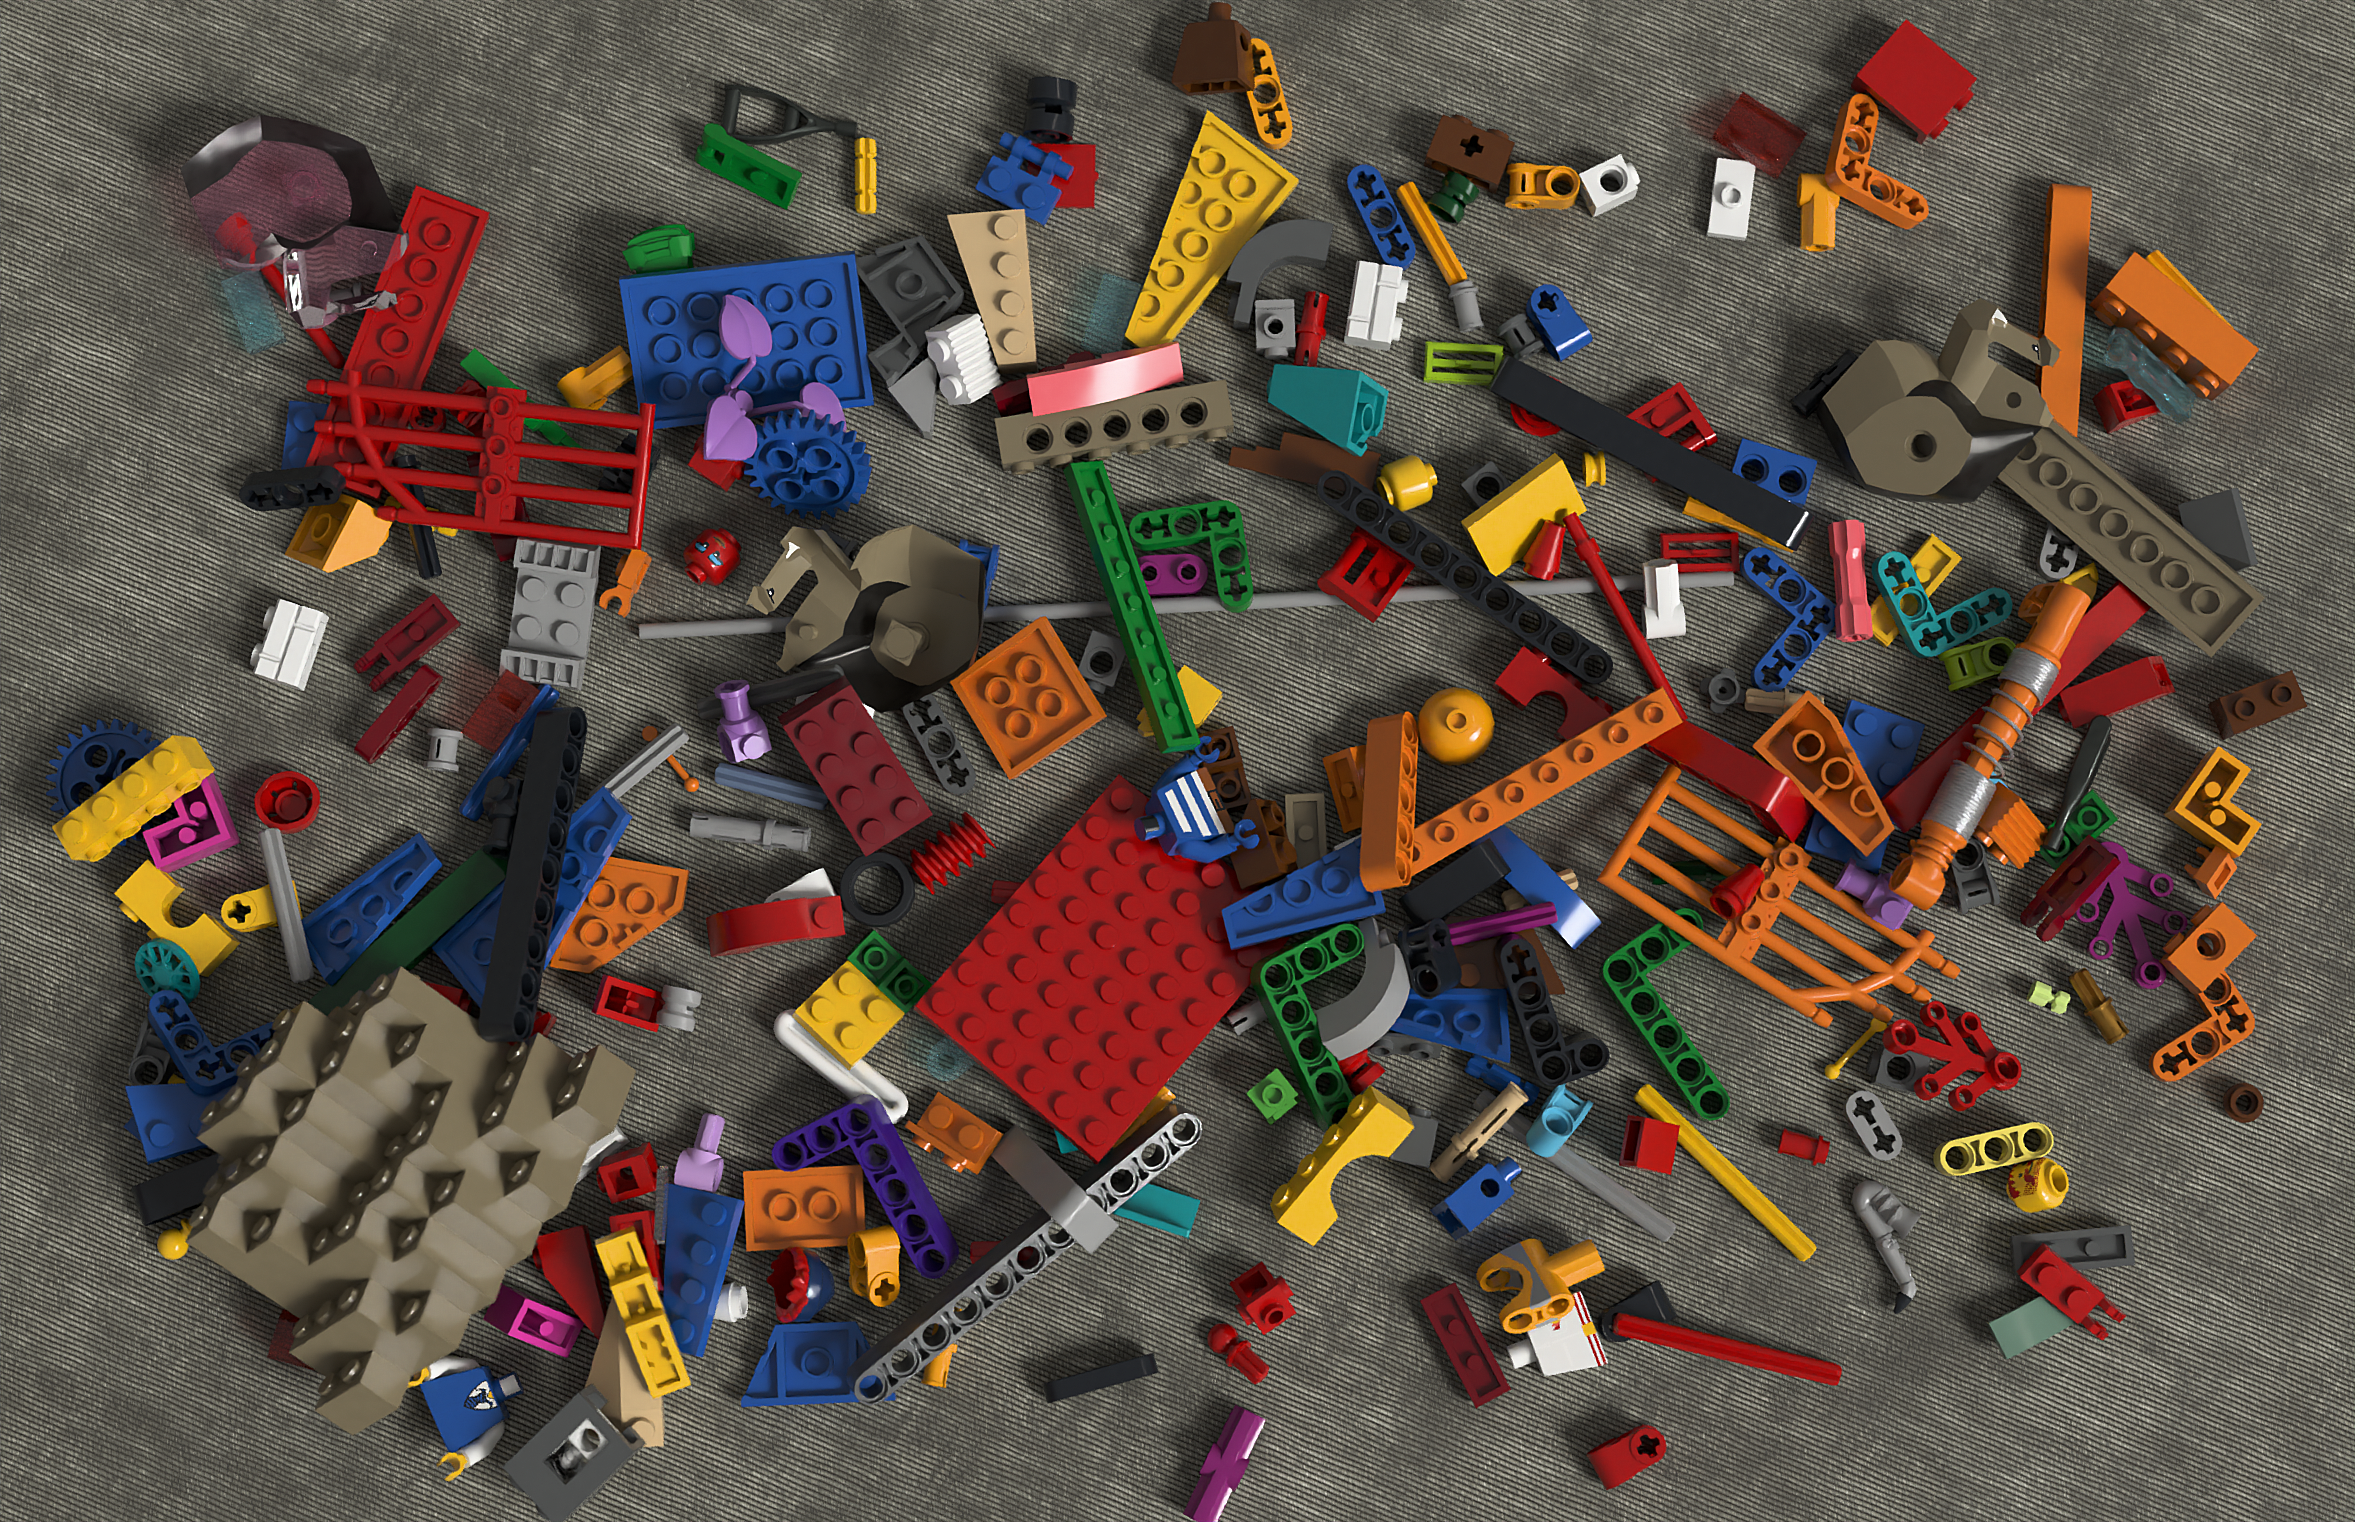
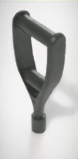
[721,84,858,145]
[2042,715,2112,852]

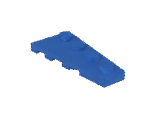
[663,1183,745,1358]

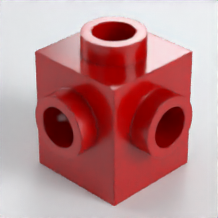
[687,432,746,492]
[1229,1261,1297,1335]

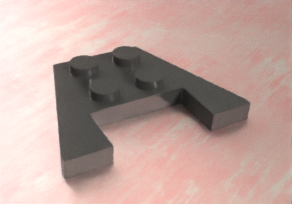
[856,235,966,388]

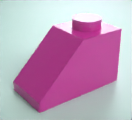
[483,1283,584,1358]

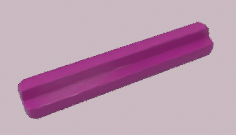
[1447,901,1558,946]

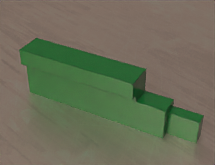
[460,348,582,448]

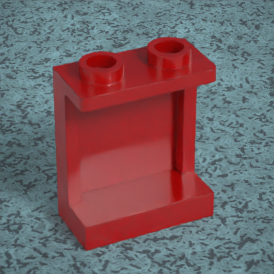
[1850,19,1977,144]

